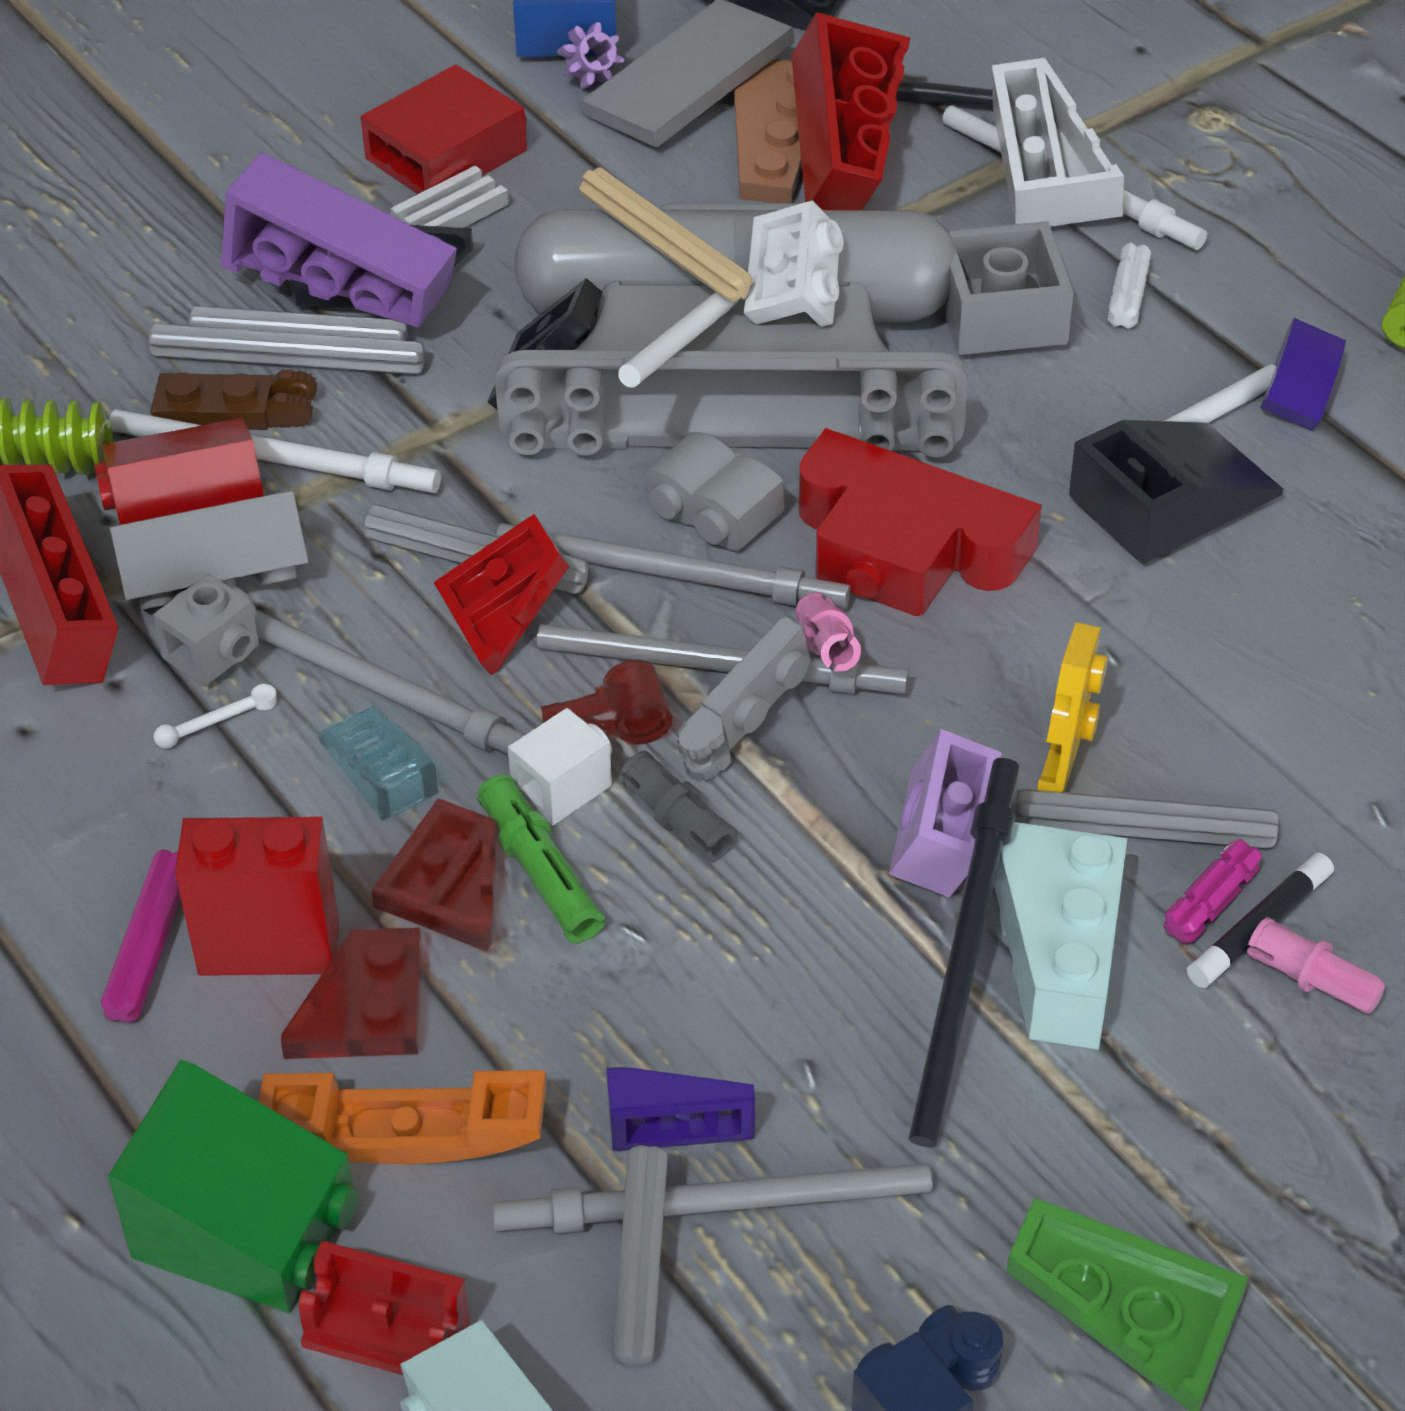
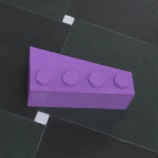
[221,152,457,328]

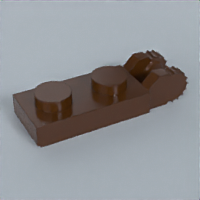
[150,369,318,430]

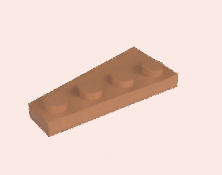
[734,59,802,203]

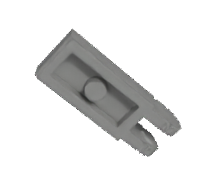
[676,617,811,782]

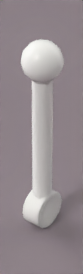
[153,684,277,749]

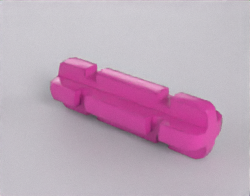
[1163,839,1262,944]

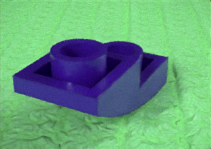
[1260,318,1346,431]

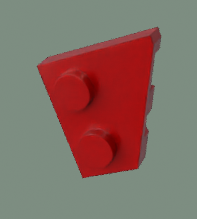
[433,514,569,675]

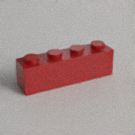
[0,465,119,685]

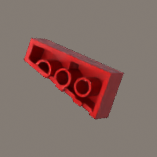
[791,12,911,210]

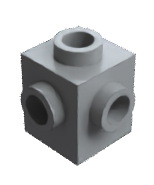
[153,573,259,687]

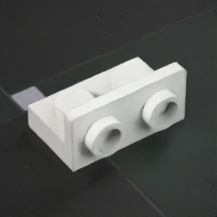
[744,200,843,327]

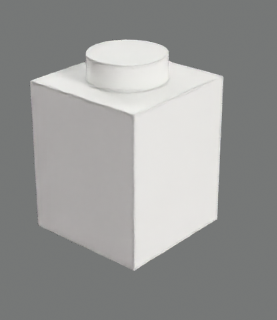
[508,708,612,825]

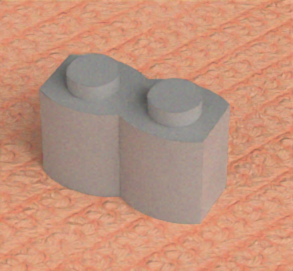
[646,432,784,551]

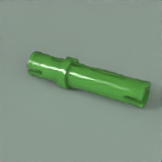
[477,774,605,943]

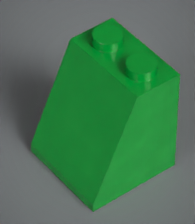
[108,1059,359,1314]

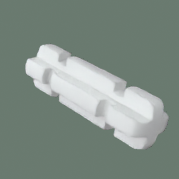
[1107,242,1151,329]

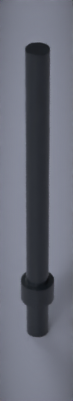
[908,758,1020,1147]

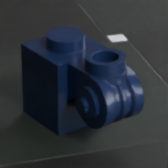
[851,1305,1003,1411]

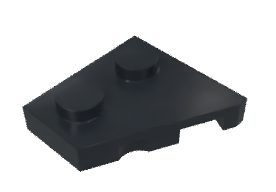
[487,278,603,411]

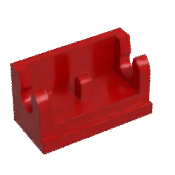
[299,1241,470,1376]

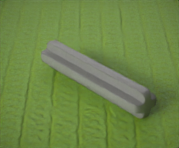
[613,1145,668,1365]

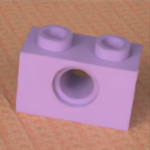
[889,729,1002,898]

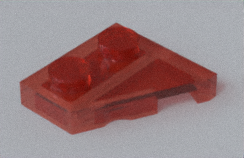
[371,798,497,952]
[281,927,422,1059]

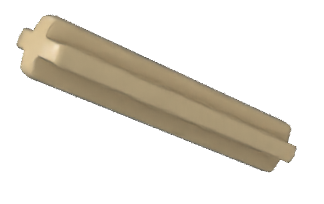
[579,167,753,303]

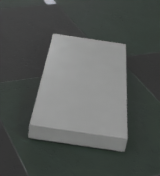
[581,0,795,147]

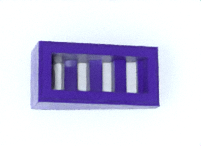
[606,1067,755,1151]

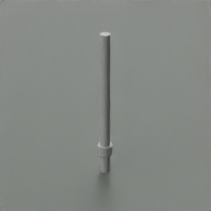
[496,523,851,609]
[254,610,526,754]
[537,624,909,694]
[493,1163,932,1234]

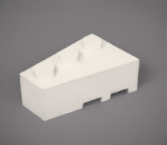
[992,58,1124,227]

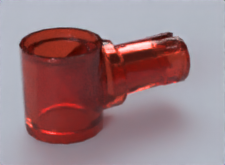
[540,659,673,745]

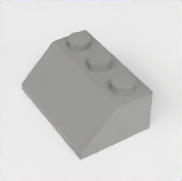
[110,491,309,610]

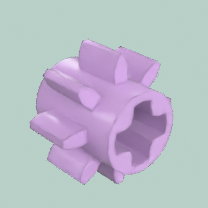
[557,22,624,89]

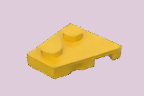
[1037,622,1108,792]

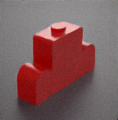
[798,428,1042,616]

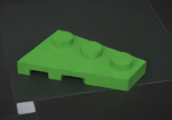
[1006,1198,1248,1411]

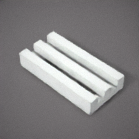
[390,166,509,228]

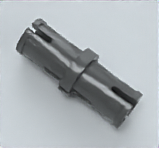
[619,751,738,862]

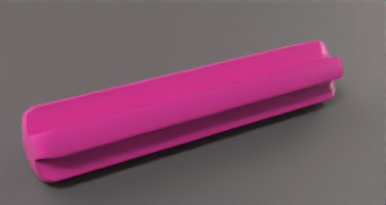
[100,849,181,1023]

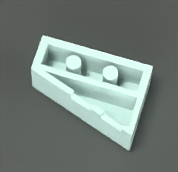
[994,822,1127,1050]

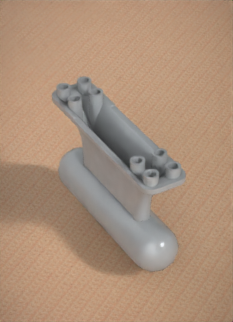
[495,203,968,457]

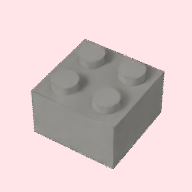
[943,221,1074,355]

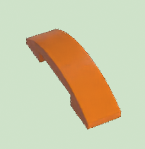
[258,1070,547,1164]

